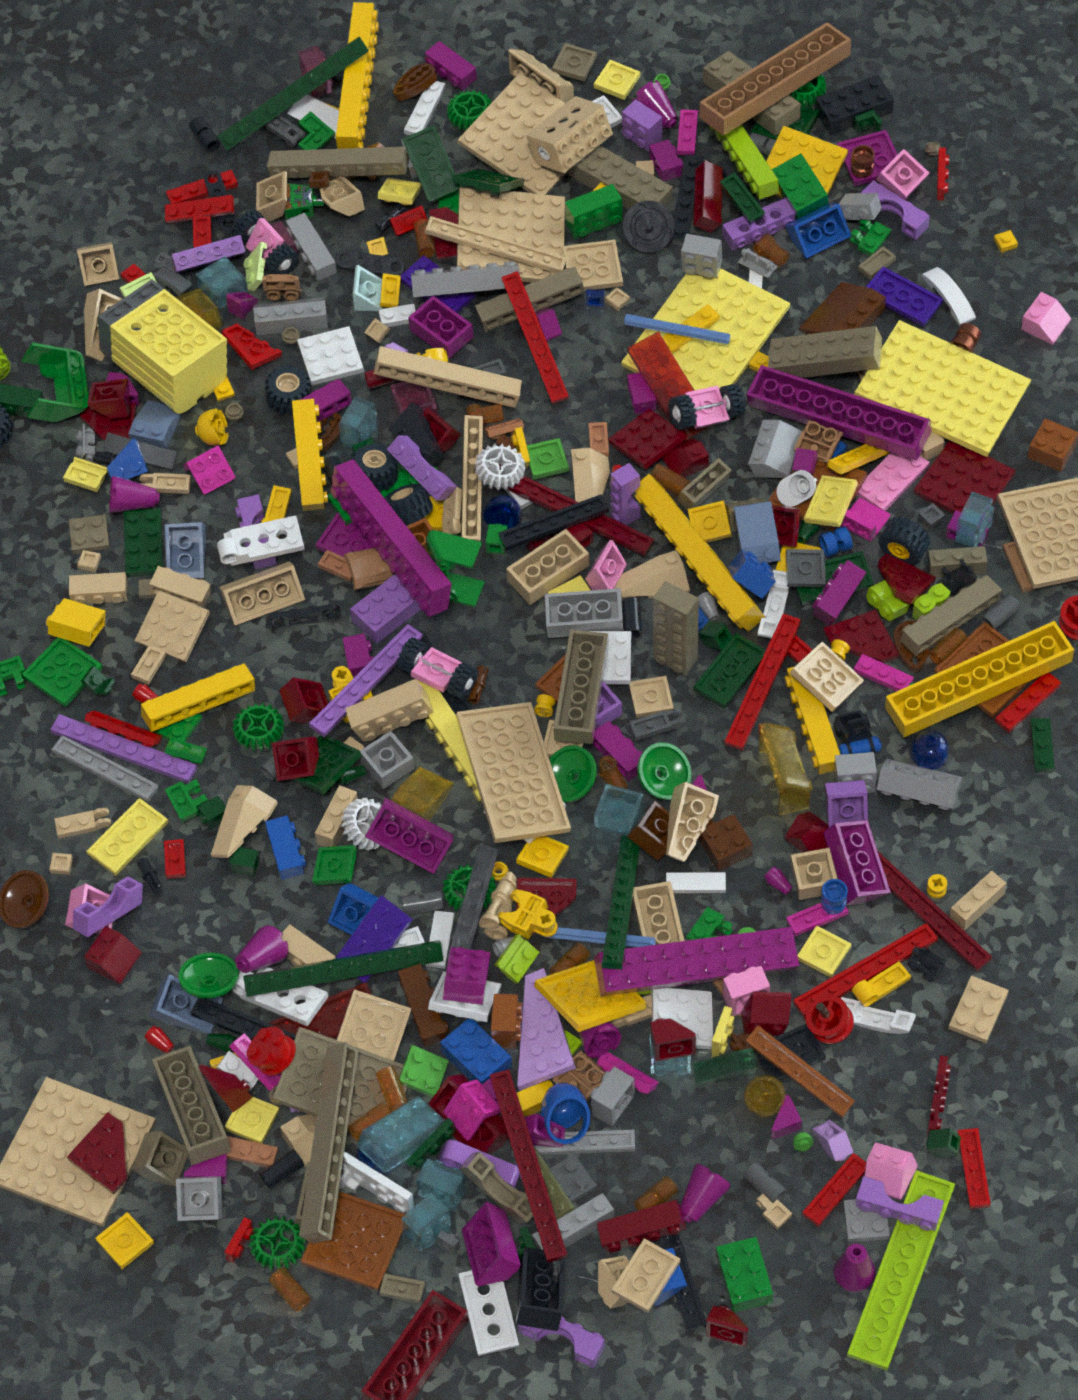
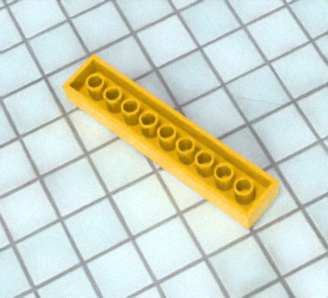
[336,2,379,149]
[634,474,766,632]
[885,621,1074,737]

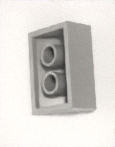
[748,420,802,478]

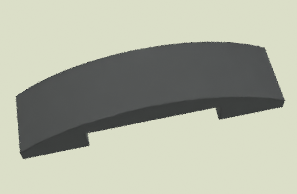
[103,432,177,469]

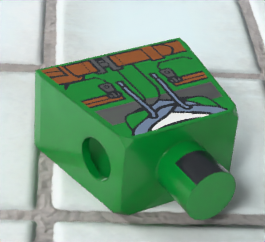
[284,184,324,220]

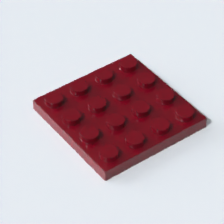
[913,440,1016,519]

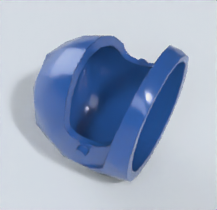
[541,1082,590,1145]

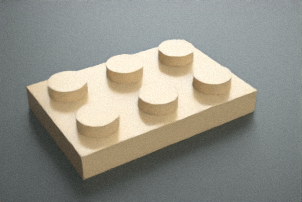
[949,976,1009,1043]
[612,1239,681,1313]

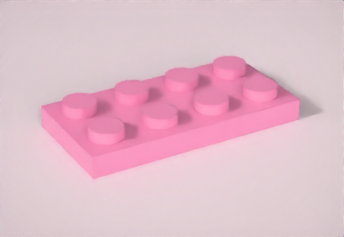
[856,452,930,511]

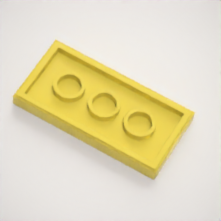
[86,798,168,876]

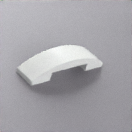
[922,267,976,325]
[757,570,790,638]
[841,997,916,1034]

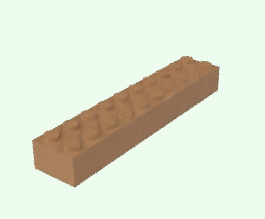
[699,22,851,136]

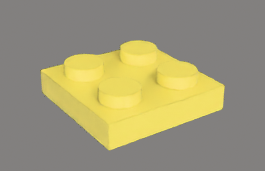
[594,60,641,100]
[378,178,421,205]
[798,926,851,978]
[711,1006,735,1060]
[225,1097,280,1144]

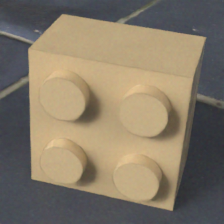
[790,848,837,900]

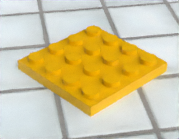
[766,126,848,199]
[534,960,646,1032]

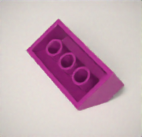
[365,798,454,874]
[823,820,891,905]
[461,1202,521,1286]

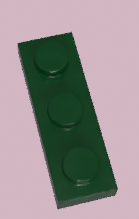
[720,172,765,224]
[1030,718,1055,773]
[405,1118,456,1173]

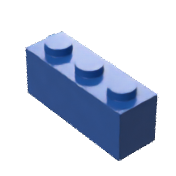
[265,815,306,880]

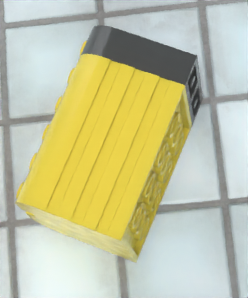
[98,279,227,414]

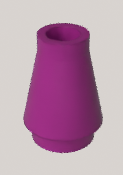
[764,867,793,896]

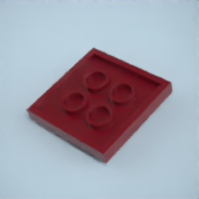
[608,409,686,469]

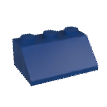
[785,203,851,258]
[327,883,378,935]

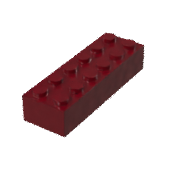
[361,1290,469,1400]

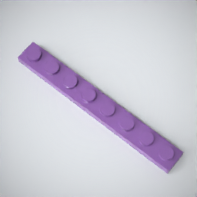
[309,624,423,737]
[50,714,197,784]

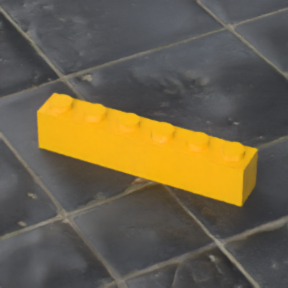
[292,399,328,511]
[141,663,255,732]
[784,667,840,774]

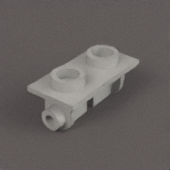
[738,248,778,279]
[76,424,95,462]

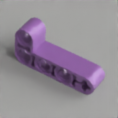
[435,1140,520,1188]

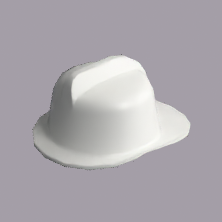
[777,470,817,507]

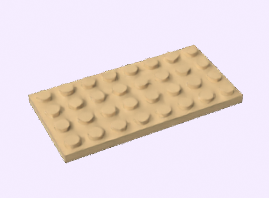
[456,702,571,843]

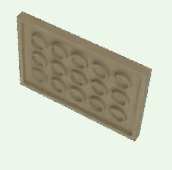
[272,1027,407,1143]

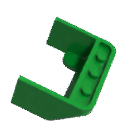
[22,342,89,422]
[426,530,485,607]

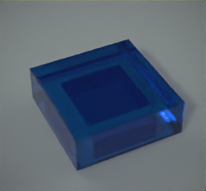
[586,289,604,306]

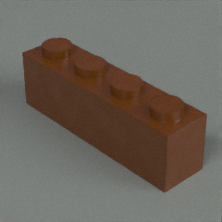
[398,964,449,1048]

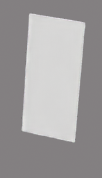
[287,94,339,139]

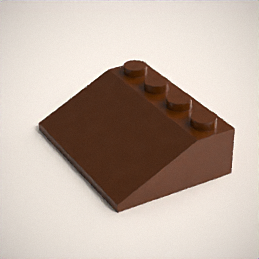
[799,282,886,334]

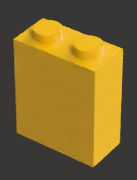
[46,598,105,647]

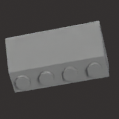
[253,297,328,335]
[876,758,962,810]

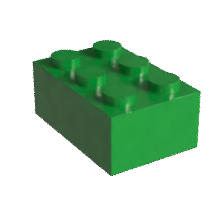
[771,153,829,219]
[565,184,623,239]
[716,1237,773,1313]

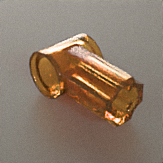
[753,233,790,266]
[466,404,504,425]
[598,755,628,796]

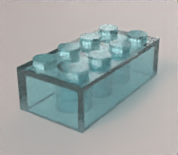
[357,1096,445,1173]

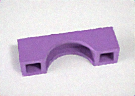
[861,180,930,240]
[387,436,457,500]
[610,463,640,525]
[235,494,277,569]
[73,876,143,937]
[855,1176,944,1231]
[518,1317,605,1369]

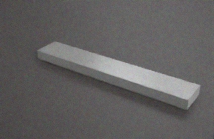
[51,735,159,803]
[512,1130,635,1156]

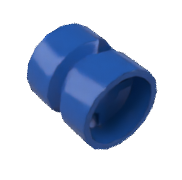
[819,526,853,558]
[821,879,848,915]

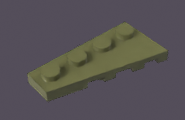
[534,1147,575,1220]

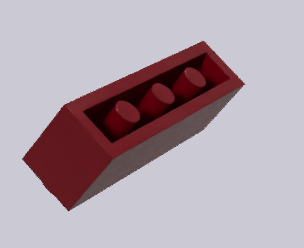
[693,160,723,233]
[597,1200,686,1253]

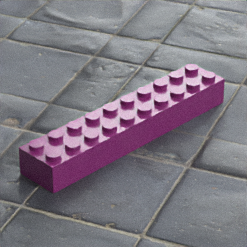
[746,365,932,460]
[331,459,452,617]
[594,927,799,997]

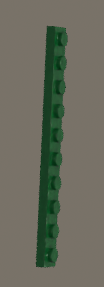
[217,36,369,151]
[602,836,640,970]
[243,940,443,997]

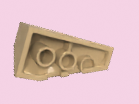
[571,448,610,502]
[614,550,690,599]
[211,785,278,858]

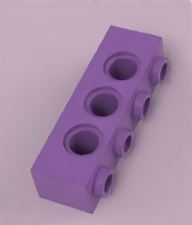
[722,198,795,251]
[171,235,245,274]

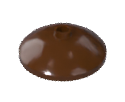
[0,870,49,929]

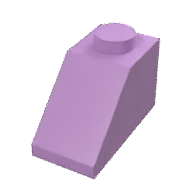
[812,1120,854,1161]

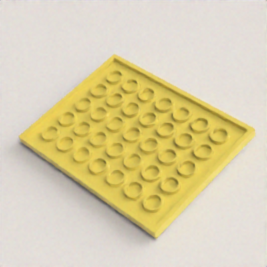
[621,268,790,395]
[854,320,1031,457]

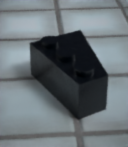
[388,402,444,467]

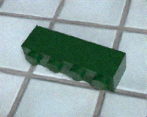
[0,384,44,418]

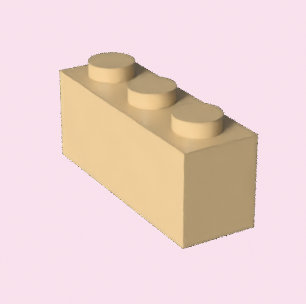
[149,566,211,607]
[69,572,128,604]
[315,785,358,847]
[950,871,1006,931]
[281,924,336,966]

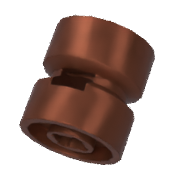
[851,145,875,178]
[950,323,981,353]

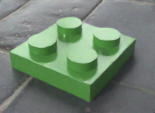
[527,438,569,480]
[397,1045,449,1098]

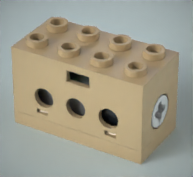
[526,96,613,173]

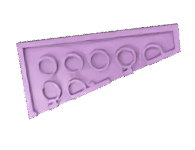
[517,968,576,1091]

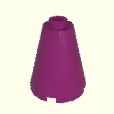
[632,80,678,129]
[109,476,160,513]
[235,925,289,973]
[579,1021,622,1058]
[680,1164,730,1224]
[833,1244,876,1292]

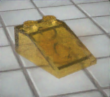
[175,288,222,330]
[391,767,454,822]

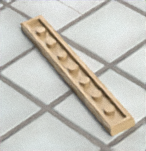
[425,216,567,273]

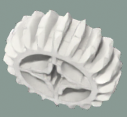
[475,443,525,491]
[340,798,381,851]

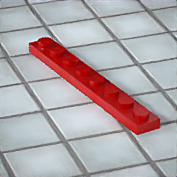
[501,271,569,405]
[724,613,801,751]
[793,923,938,1018]

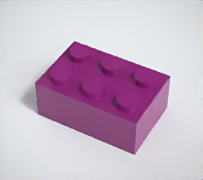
[408,296,473,359]
[812,560,866,626]
[443,947,491,1005]

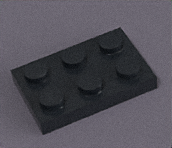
[753,1024,826,1084]

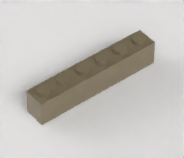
[475,266,585,332]
[900,575,1002,656]

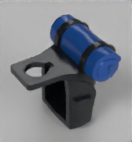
[833,710,882,755]

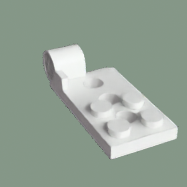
[217,516,305,566]
[232,967,329,1026]
[339,1152,415,1216]
[458,1270,519,1356]

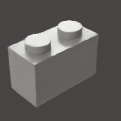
[839,193,882,220]

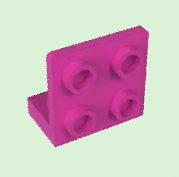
[183,446,235,495]
[840,498,890,542]
[444,1079,500,1141]

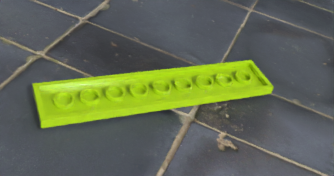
[847,1170,955,1371]

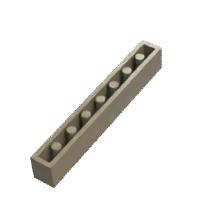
[267,147,409,178]

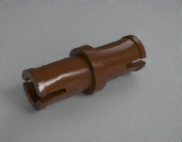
[467,665,489,705]

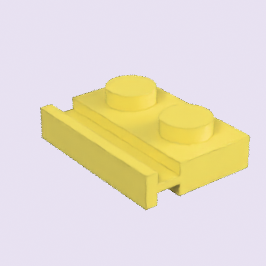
[63,457,108,492]

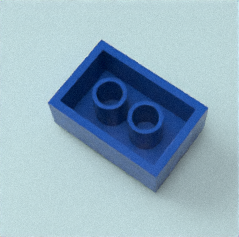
[440,1018,512,1084]

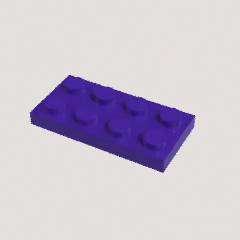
[400,255,476,313]
[866,267,944,327]
[336,895,413,984]

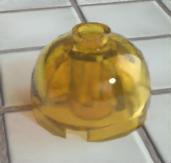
[744,1074,786,1117]

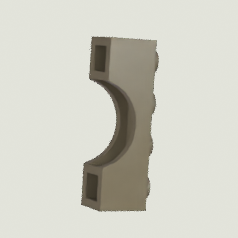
[459,1151,532,1224]

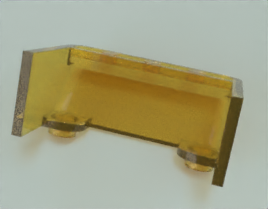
[758,723,813,815]

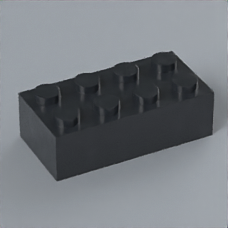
[815,75,894,135]
[516,1247,565,1331]

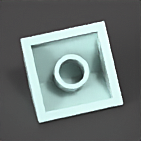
[353,265,382,311]

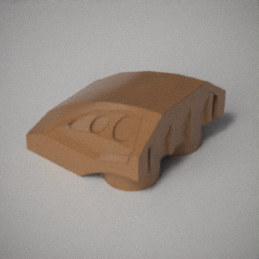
[262,274,302,301]
[794,420,844,464]
[344,548,393,590]
[552,1050,606,1102]

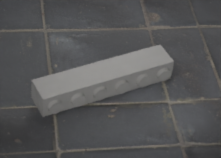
[411,261,520,297]

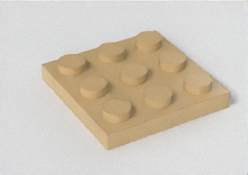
[562,239,623,291]
[134,591,210,663]
[790,642,864,712]
[337,990,412,1061]

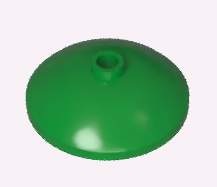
[637,743,691,800]
[549,745,596,803]
[178,953,239,998]

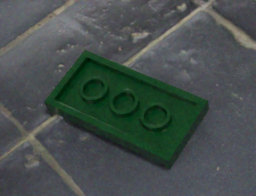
[402,125,460,203]
[123,508,163,577]
[795,551,874,606]
[693,633,766,709]

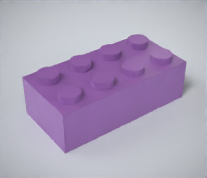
[350,574,421,644]

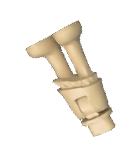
[479,872,517,940]

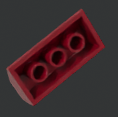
[427,1074,508,1155]

